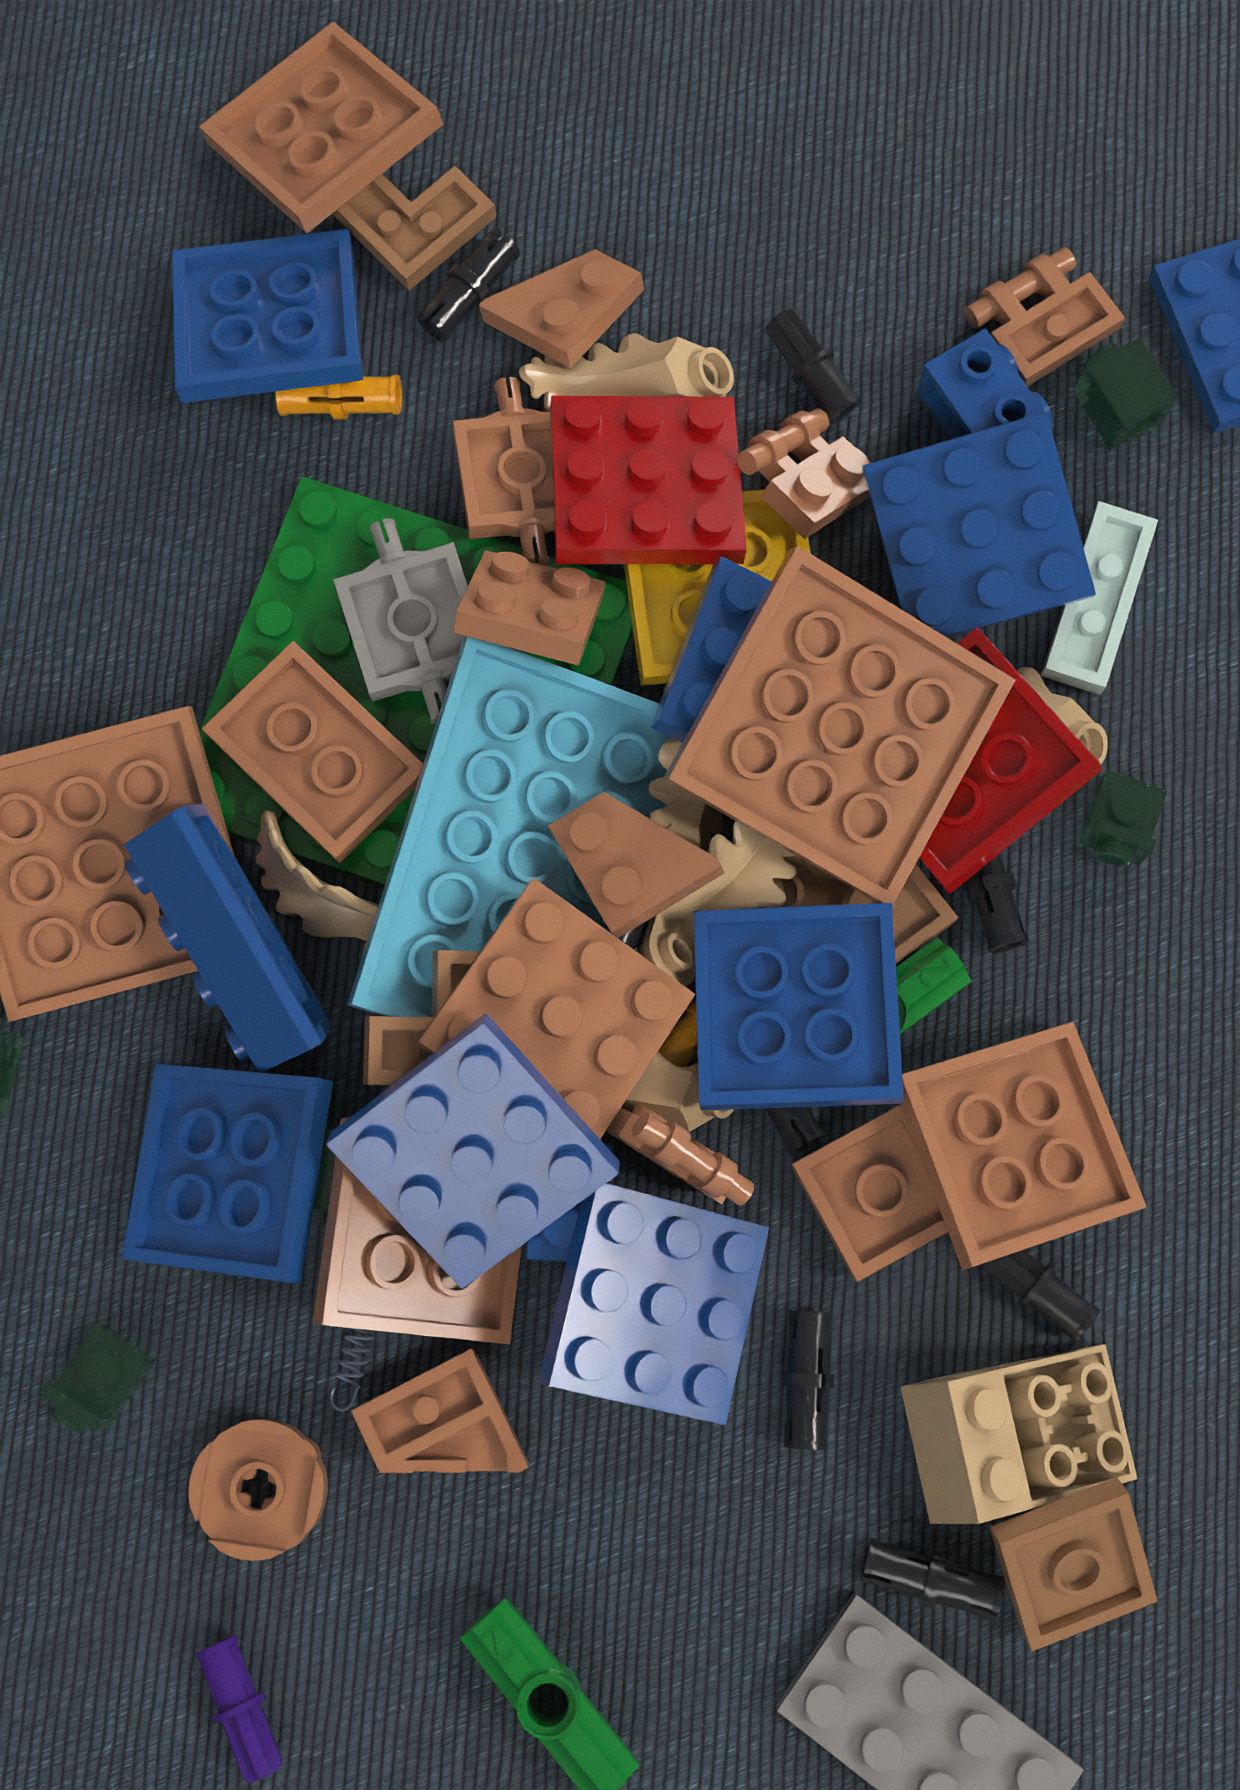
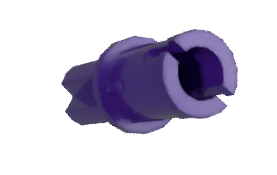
[195,1634,282,1783]

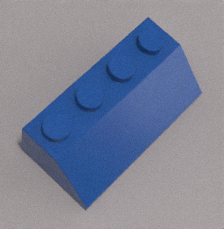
[124,804,334,1073]

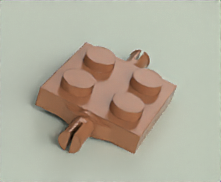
[453,377,554,566]

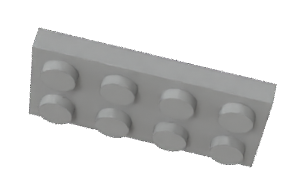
[775,1592,1084,1790]

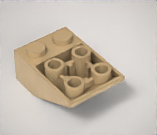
[900,1344,1137,1524]

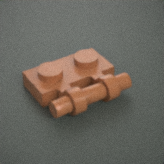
[964,247,1125,387]
[737,408,871,539]
[606,1103,754,1206]

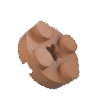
[189,1419,328,1561]

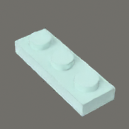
[1041,501,1158,695]

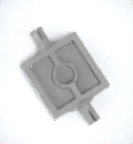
[333,519,468,724]

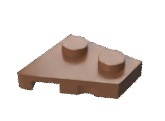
[548,792,725,938]
[351,1348,530,1473]

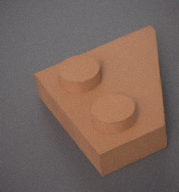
[479,249,644,369]

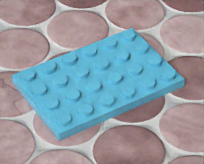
[347,636,673,1017]

